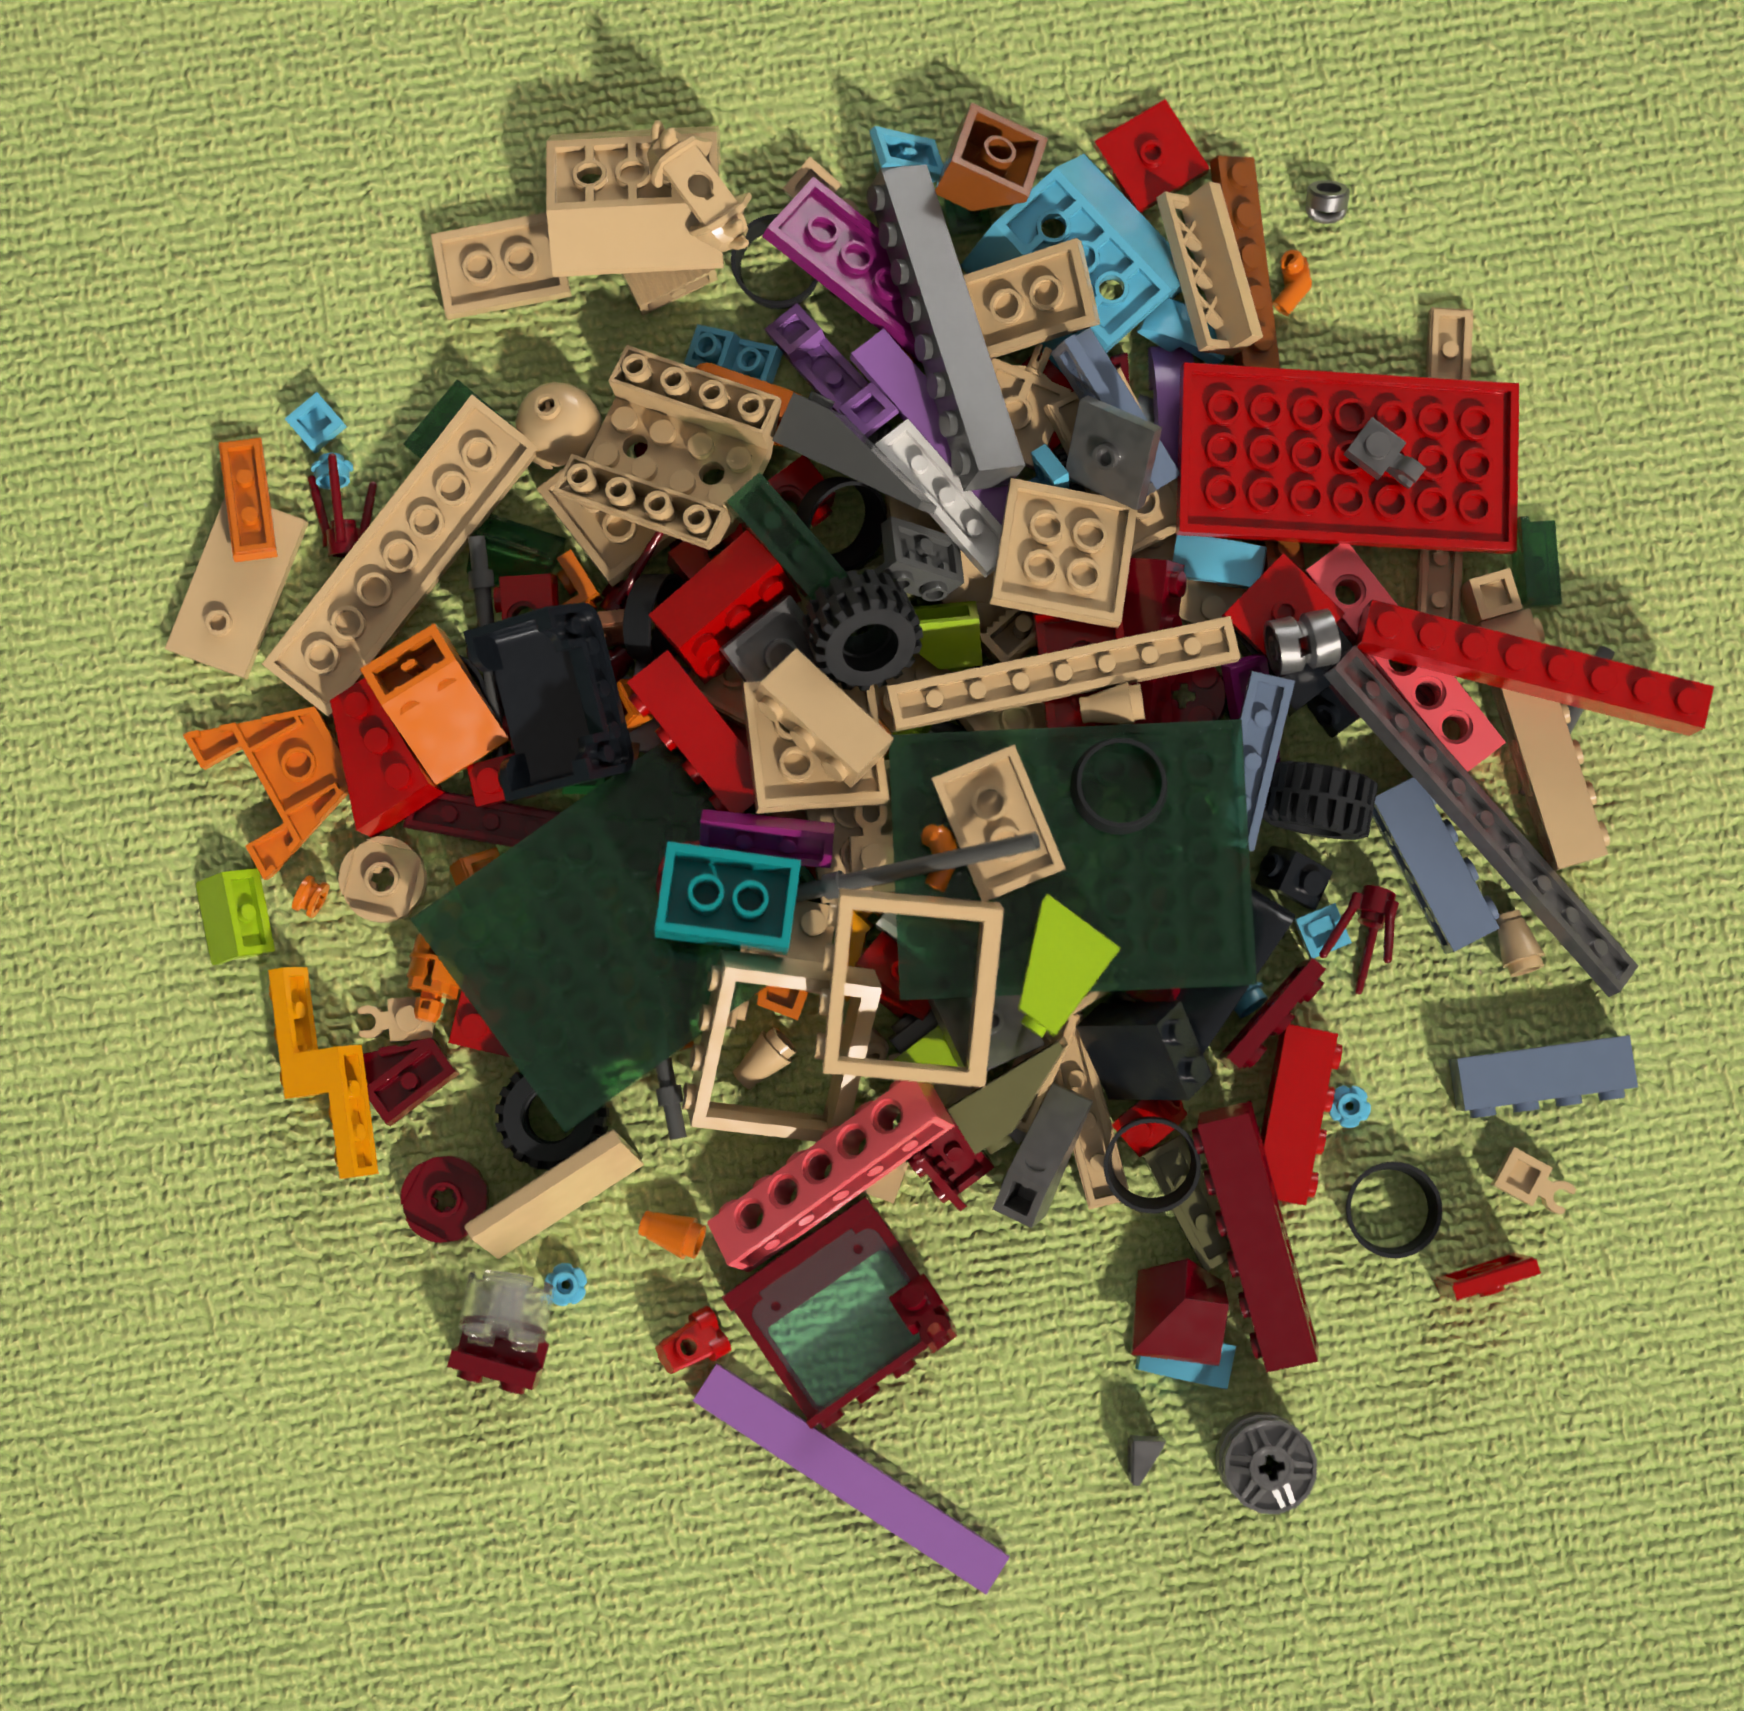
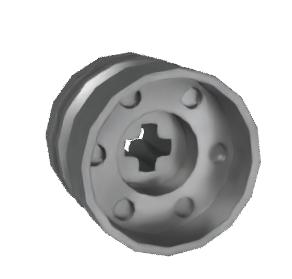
[1216,1412,1317,1514]

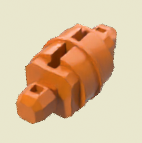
[407,901,472,1023]

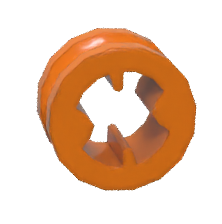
[292,875,330,918]

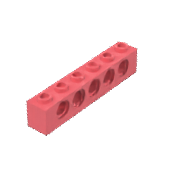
[1304,544,1506,772]
[707,1080,955,1273]

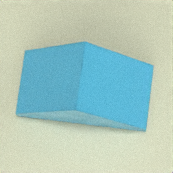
[869,126,943,182]

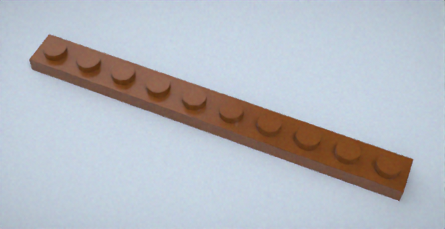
[1210,156,1305,572]

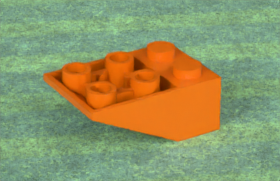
[360,623,510,785]

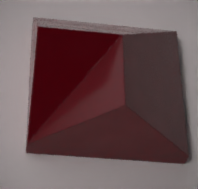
[1131,1258,1229,1366]

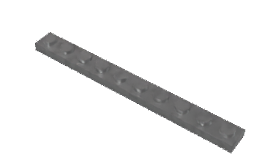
[1324,645,1638,997]

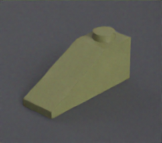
[947,1037,1068,1154]

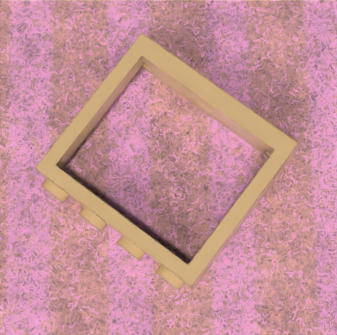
[815,888,1004,1087]
[682,949,882,1142]

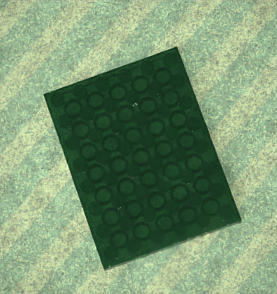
[889,719,1257,1001]
[411,742,836,1133]

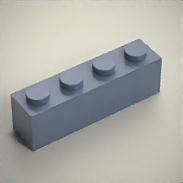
[1372,777,1500,954]
[1448,1035,1638,1118]

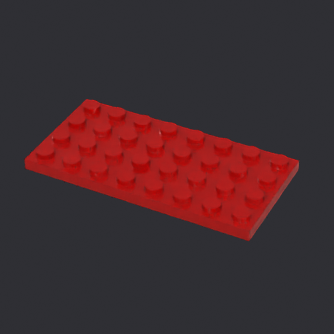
[1176,362,1519,554]

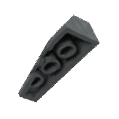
[772,391,937,514]

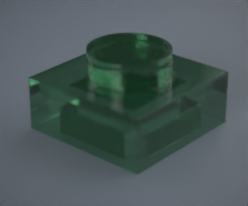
[943,198,992,238]

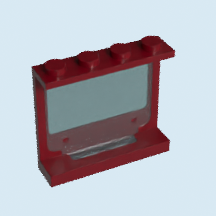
[721,1196,955,1429]

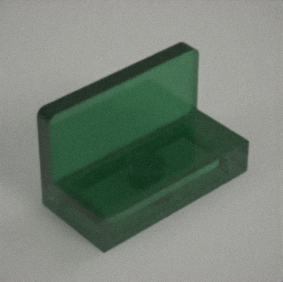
[466,513,567,586]
[1511,516,1562,609]

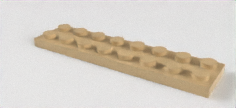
[262,394,538,718]

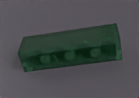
[723,472,847,601]

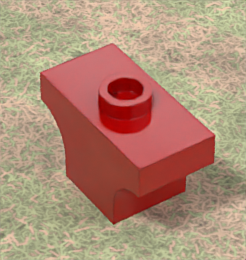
[854,931,951,1021]

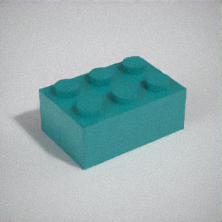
[655,842,801,956]

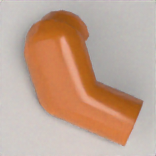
[1272,250,1312,316]

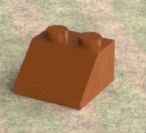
[935,103,1048,211]

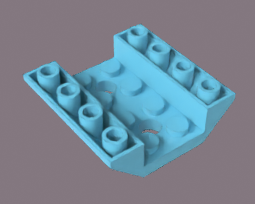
[960,154,1182,376]

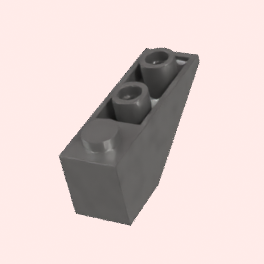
[993,1082,1093,1228]

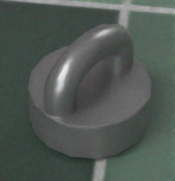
[1306,180,1350,224]

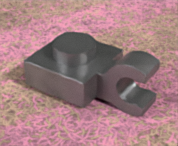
[1343,417,1426,489]

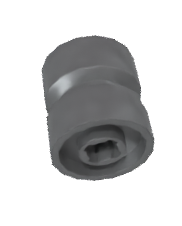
[1263,608,1341,676]

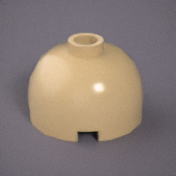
[515,382,602,470]

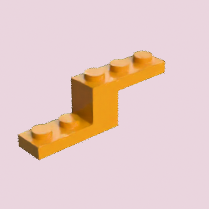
[268,967,379,1179]

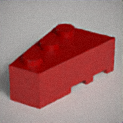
[330,678,445,838]

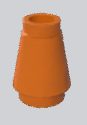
[638,1210,706,1259]

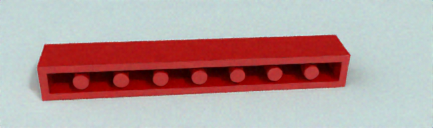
[1354,599,1714,736]

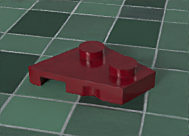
[363,1037,460,1126]

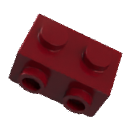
[907,1107,995,1211]
[447,1321,549,1394]

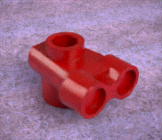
[655,1305,731,1374]

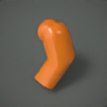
[921,824,958,892]

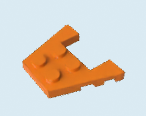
[183,706,349,880]

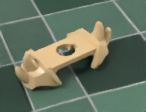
[646,120,752,252]

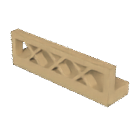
[1156,182,1263,356]

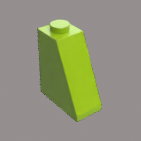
[1017,894,1120,1038]

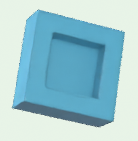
[285,392,347,454]
[1293,903,1352,959]

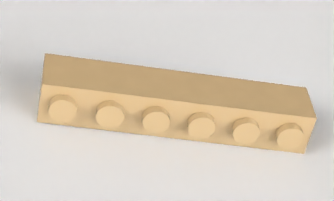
[1477,608,1610,871]

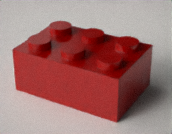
[648,530,802,684]

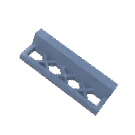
[1051,328,1180,497]
[1210,670,1295,851]

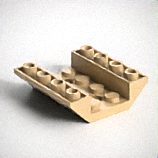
[546,126,724,277]
[553,345,782,550]

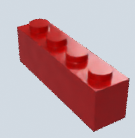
[627,650,756,814]
[1260,1024,1343,1206]

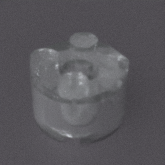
[458,1271,555,1353]

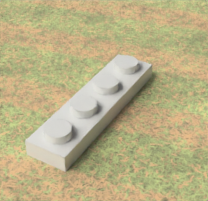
[875,419,1002,578]

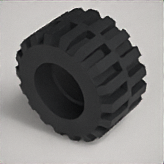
[802,569,923,691]
[1262,761,1378,840]
[495,1061,609,1170]

